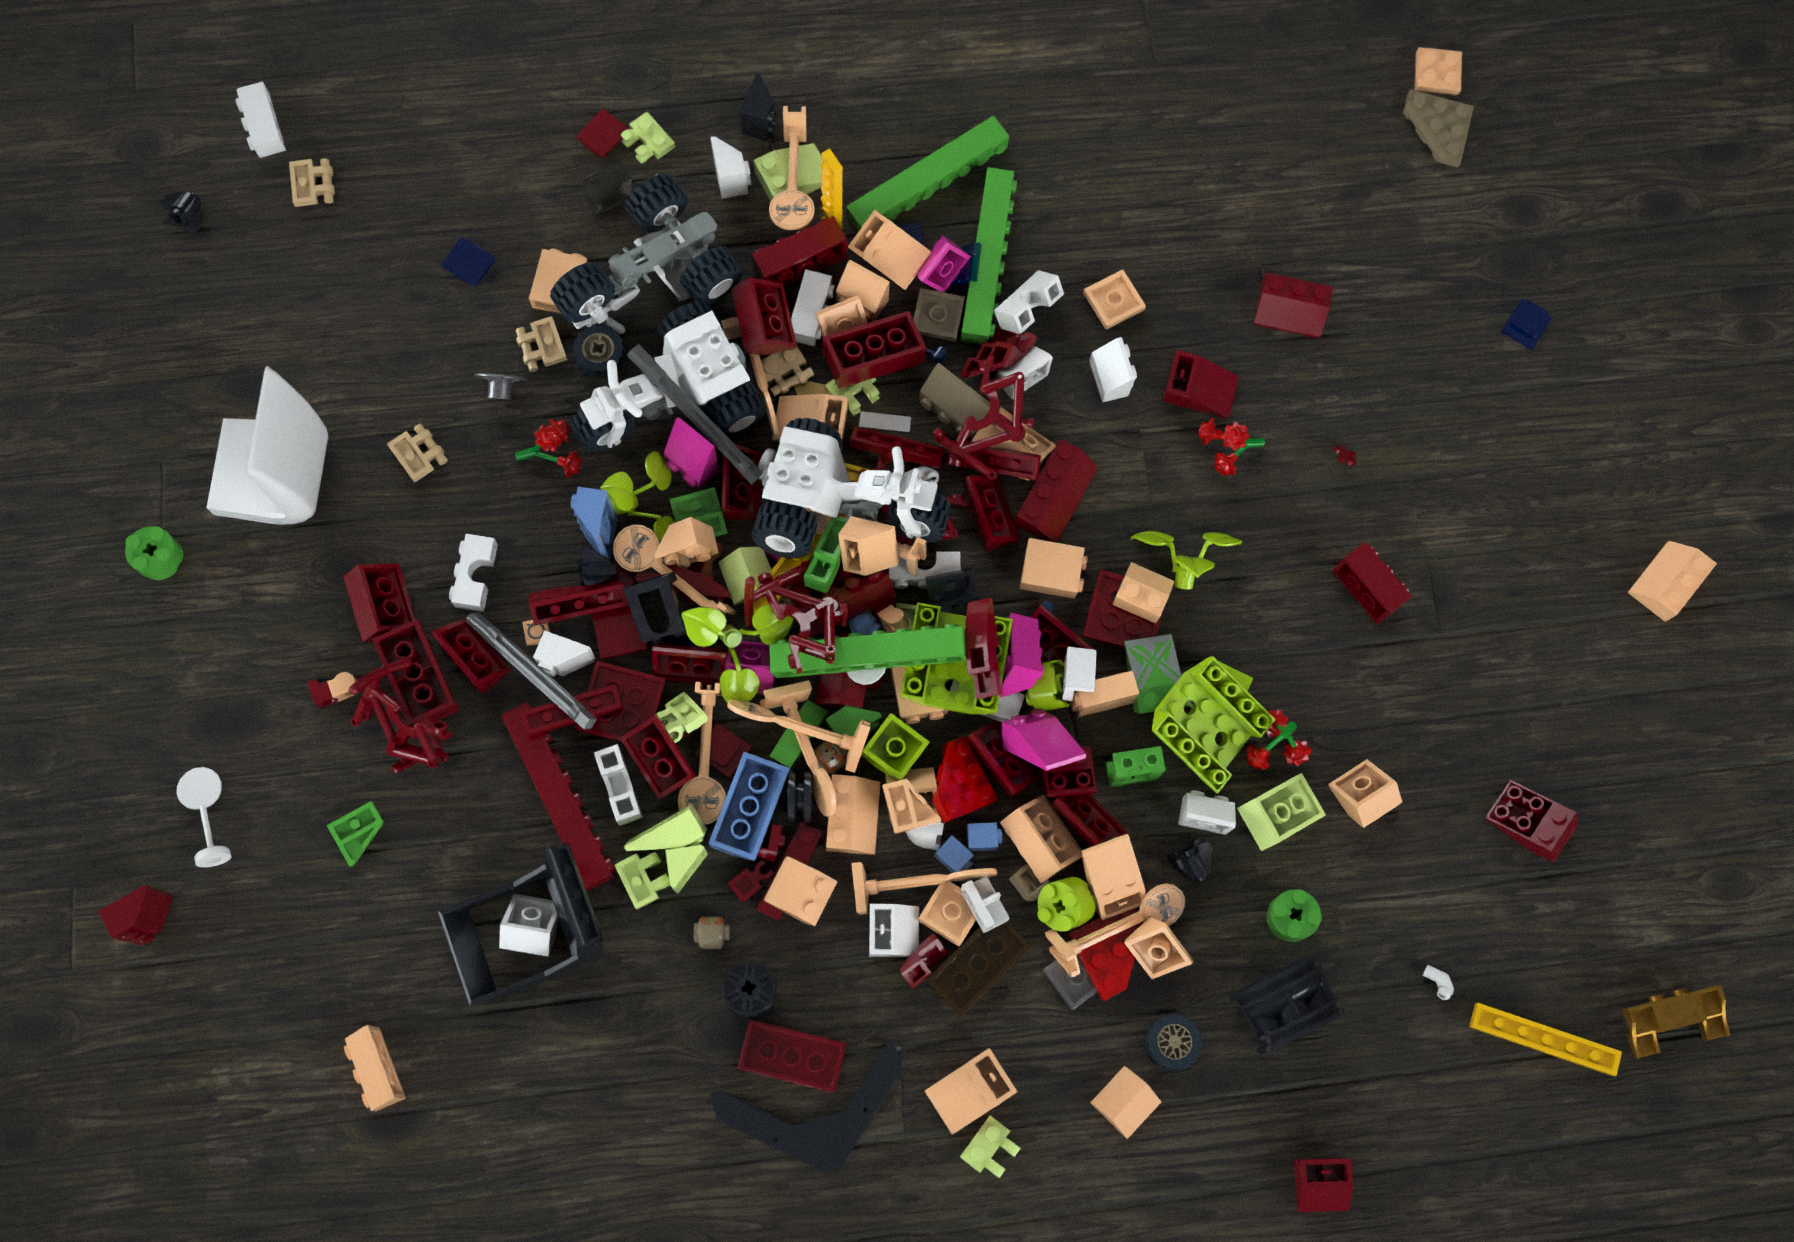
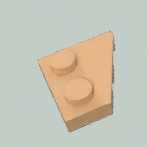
[882,779,941,834]

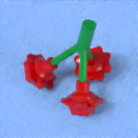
[1198,418,1265,476]
[515,419,582,479]
[1246,709,1312,770]

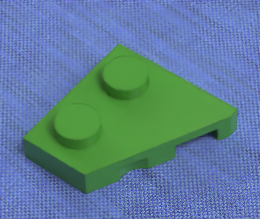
[327,801,384,867]

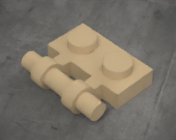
[289,158,335,207]
[516,316,567,372]
[761,347,814,397]
[387,424,448,483]

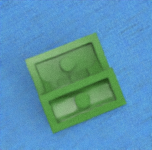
[669,487,727,537]

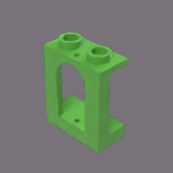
[1105,746,1166,788]

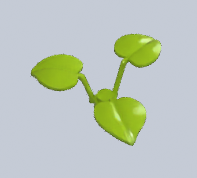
[600,451,675,543]
[1130,531,1242,590]
[681,604,793,703]

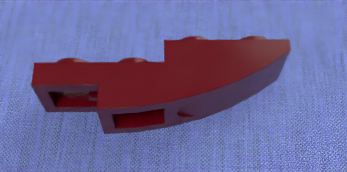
[636,565,732,604]
[965,598,1002,699]

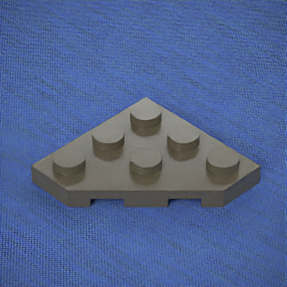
[1403,89,1474,168]

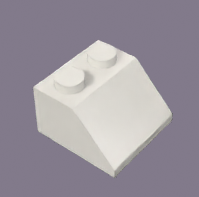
[711,137,751,199]
[995,346,1053,400]
[533,631,596,677]
[1178,791,1236,835]
[499,894,559,956]

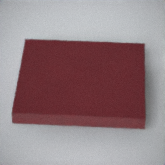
[576,108,629,159]
[694,723,752,779]

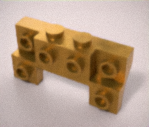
[1622,985,1731,1059]

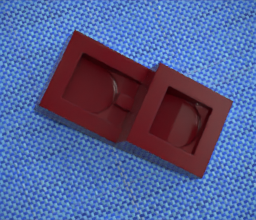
[900,933,948,989]

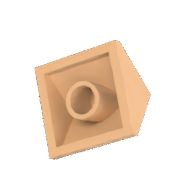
[1124,917,1193,979]
[1090,1066,1161,1139]

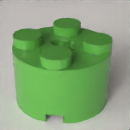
[125,526,183,580]
[1267,889,1322,942]

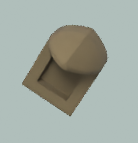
[1009,864,1049,901]

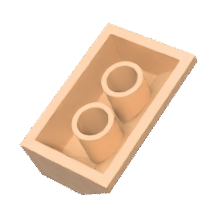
[971,407,1056,481]
[1627,541,1717,622]
[826,774,880,855]
[1000,795,1082,883]
[344,1025,406,1111]

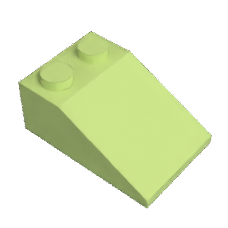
[753,143,822,202]
[1237,773,1326,851]
[624,803,707,851]

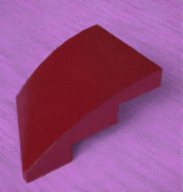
[960,325,1037,378]

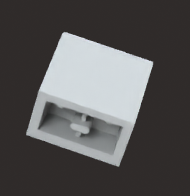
[1089,337,1137,402]
[869,904,919,957]

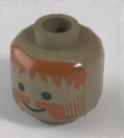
[813,741,848,775]
[694,916,730,949]

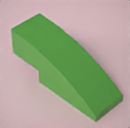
[804,516,848,594]
[769,699,828,771]

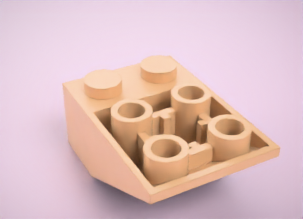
[848,210,932,290]
[772,394,848,450]
[1081,834,1146,920]
[925,1048,1017,1134]

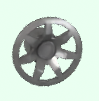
[475,373,526,400]

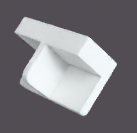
[1062,647,1096,701]
[960,877,1009,933]

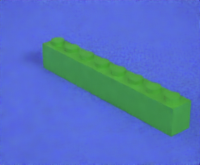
[846,116,1009,232]
[961,167,1017,344]
[770,624,966,678]

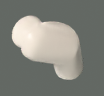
[905,465,940,483]
[1423,965,1454,1000]

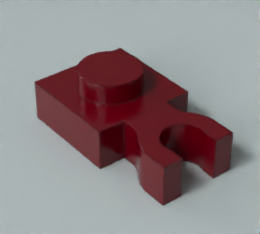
[727,860,774,903]

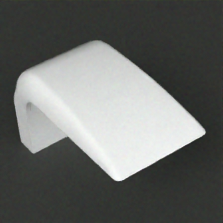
[207,366,328,525]

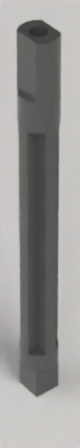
[627,344,763,485]
[466,612,597,729]

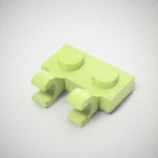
[621,112,675,164]
[825,378,880,416]
[654,692,708,743]
[615,852,670,910]
[960,1116,1020,1178]

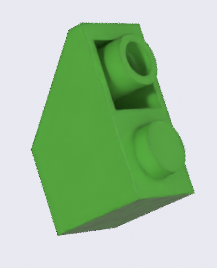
[826,706,882,736]

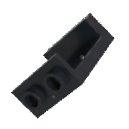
[623,571,687,644]

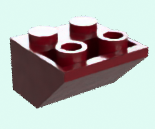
[1041,746,1097,797]
[1294,1158,1353,1212]

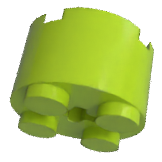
[1025,660,1070,711]
[1038,877,1096,931]

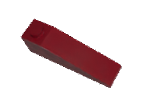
[529,582,629,626]

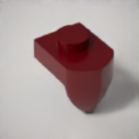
[757,824,785,861]

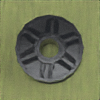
[787,771,813,823]

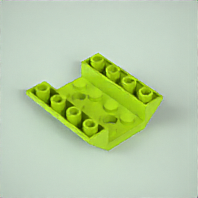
[900,602,1013,714]
[1152,656,1276,794]

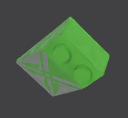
[1124,634,1187,714]

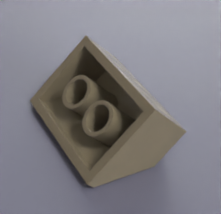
[919,363,990,441]

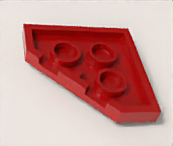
[932,736,998,823]
[1067,908,1144,1002]

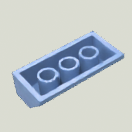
[571,487,618,560]
[708,752,790,861]

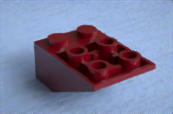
[1162,350,1239,419]
[1485,780,1578,863]

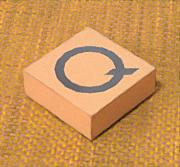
[522,620,550,647]

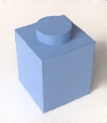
[966,823,1002,851]
[934,835,973,873]

